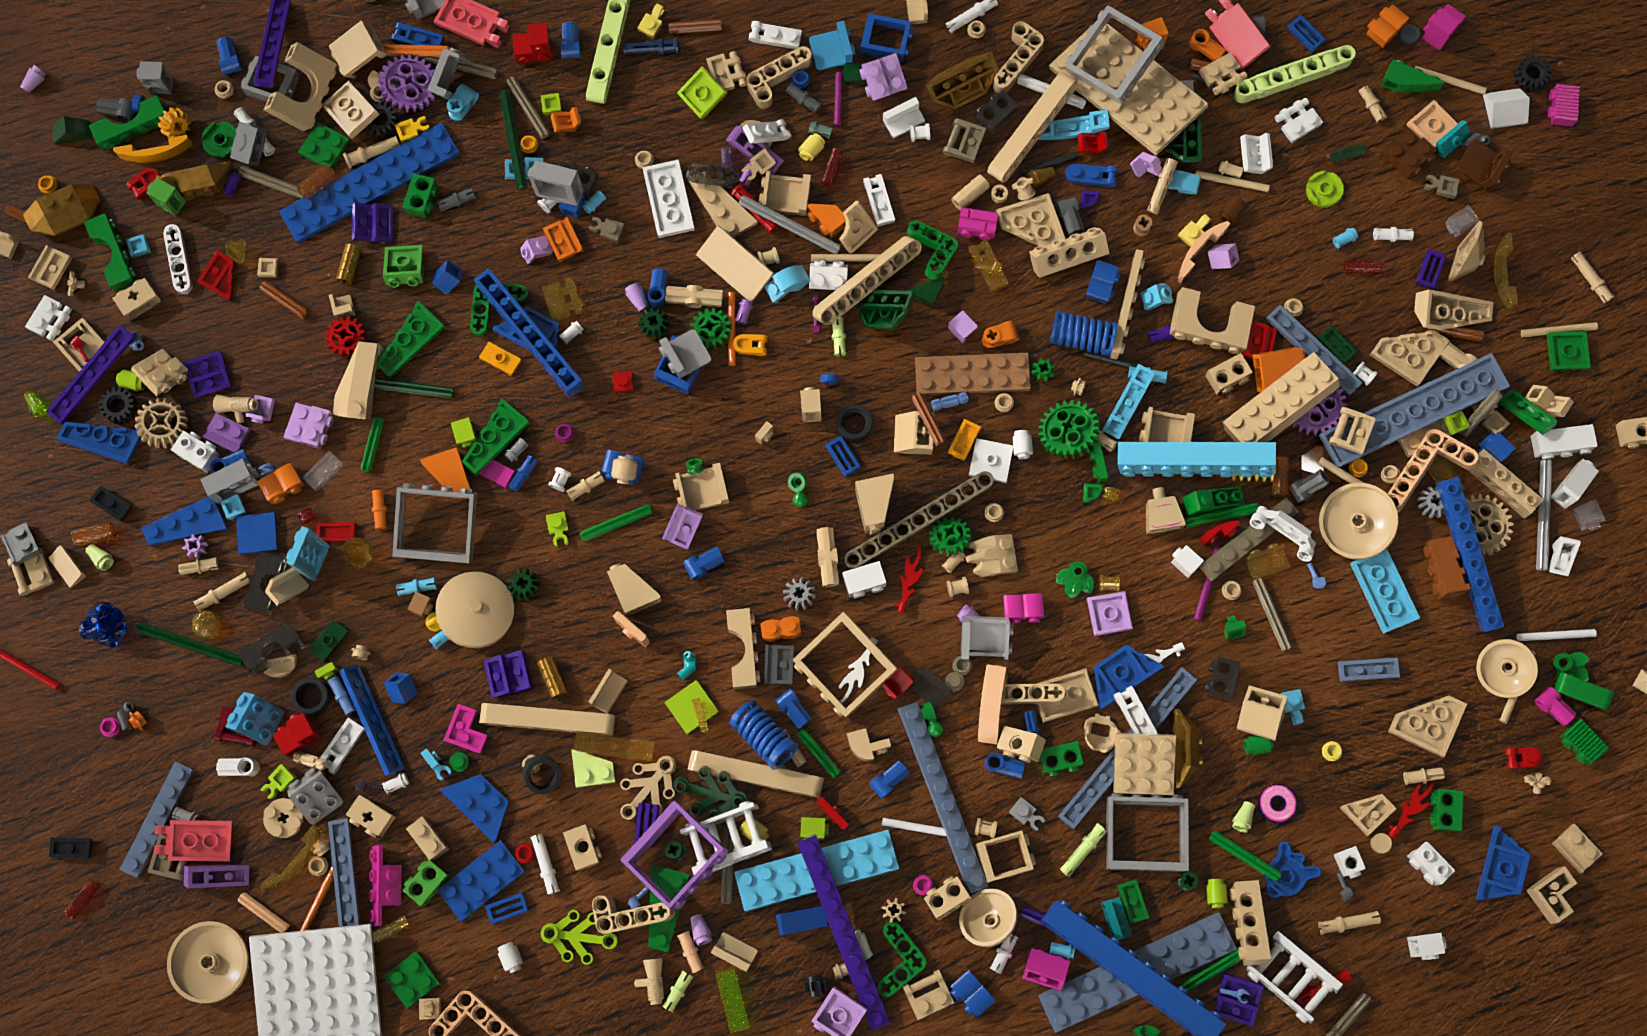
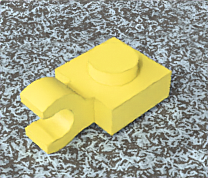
[637,4,664,39]
[1178,214,1210,247]

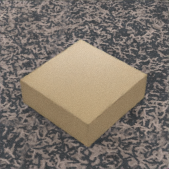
[257,258,279,278]
[1482,410,1510,434]

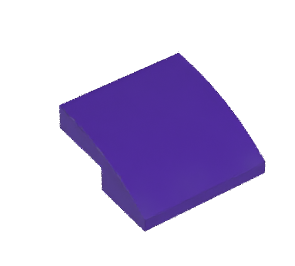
[352,202,393,242]
[184,351,231,398]
[484,650,533,698]
[1214,972,1264,1027]

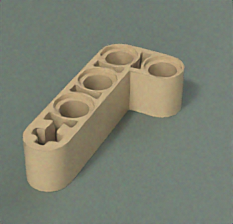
[993,21,1044,95]
[747,46,812,109]
[996,665,1067,704]
[592,896,675,934]

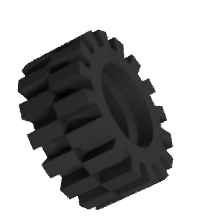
[1514,55,1552,92]
[366,102,398,138]
[99,388,138,424]

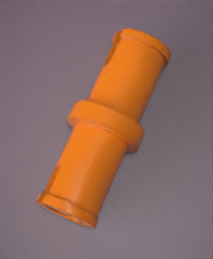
[371,490,387,530]

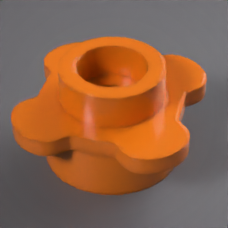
[128,711,147,731]

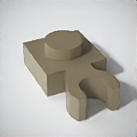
[1424,175,1459,199]
[589,217,624,242]

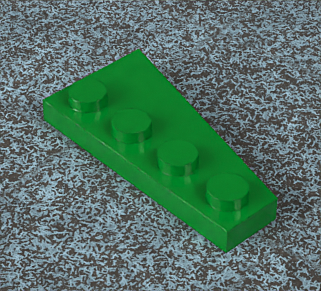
[376,301,445,379]
[462,399,530,476]

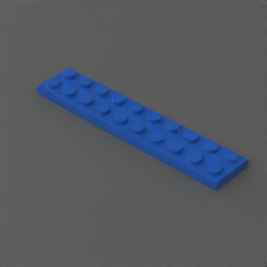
[279,123,460,244]

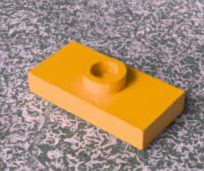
[479,342,522,376]
[948,419,981,461]

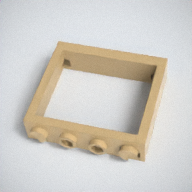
[793,612,898,718]

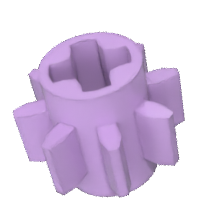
[182,534,209,559]

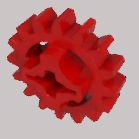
[324,316,367,357]

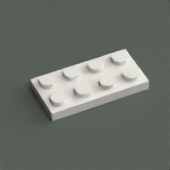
[642,160,695,238]

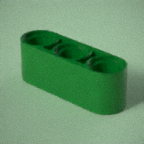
[1554,672,1615,711]

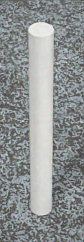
[1516,629,1596,641]
[882,818,946,837]

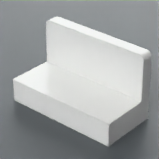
[883,97,925,138]

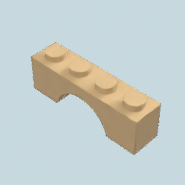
[726,608,760,690]

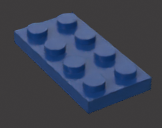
[437,840,525,922]

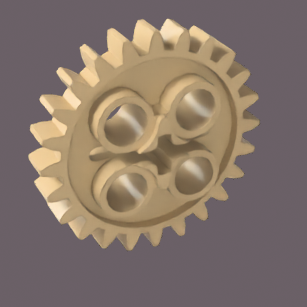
[1450,494,1514,556]

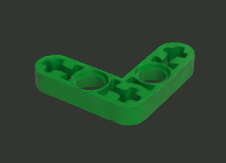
[907,221,958,280]
[470,284,529,337]
[877,921,926,997]

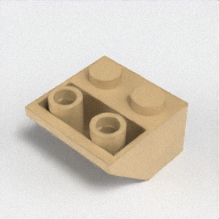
[894,411,934,455]
[1237,685,1288,741]

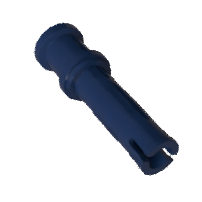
[623,37,680,55]

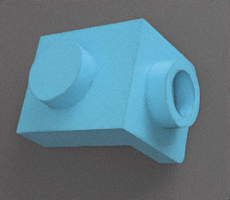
[1140,284,1173,311]

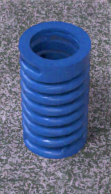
[1050,310,1118,356]
[729,700,798,770]

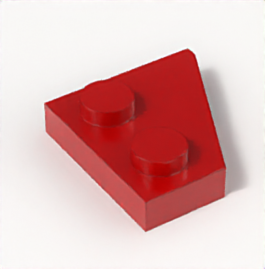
[197,250,234,301]

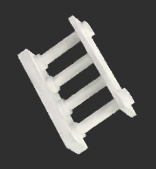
[680,801,772,875]
[1247,931,1343,1024]

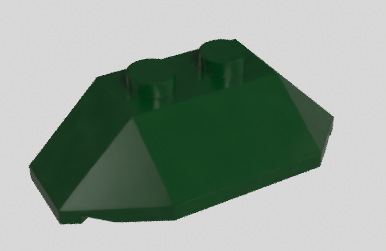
[1164,94,1202,162]
[855,290,915,330]

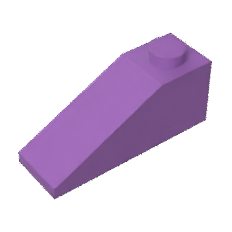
[725,126,784,175]
[184,865,249,888]

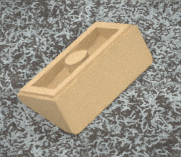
[48,545,87,588]

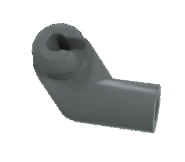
[1461,133,1491,150]
[117,701,134,731]

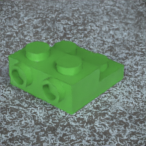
[383,245,424,288]

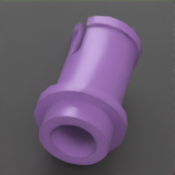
[738,162,759,187]
[735,299,753,325]

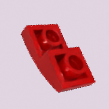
[1199,520,1240,546]

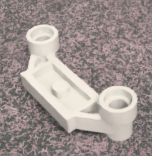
[1250,506,1316,562]

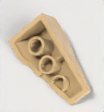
[1448,221,1486,282]
[1415,290,1494,330]
[333,342,378,419]

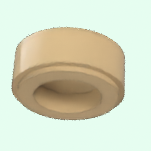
[1370,833,1392,854]

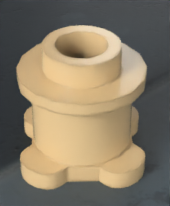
[1012,177,1036,201]

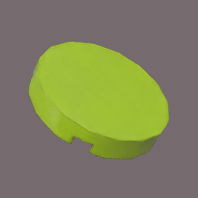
[1306,171,1344,208]

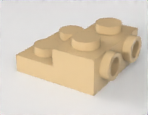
[132,349,188,396]

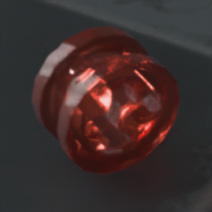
[296,507,316,525]

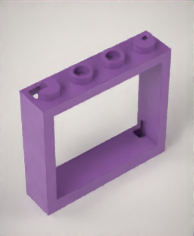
[620,800,729,911]

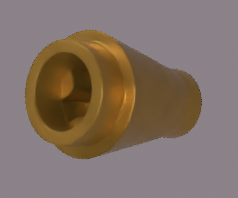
[1026,167,1055,188]

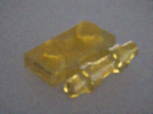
[542,277,583,322]

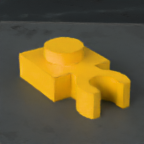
[395,116,430,143]

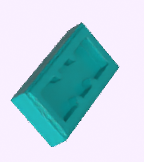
[1436,120,1471,158]

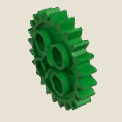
[1038,400,1101,459]

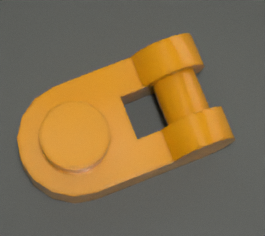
[733,334,767,356]

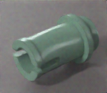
[808,121,833,139]

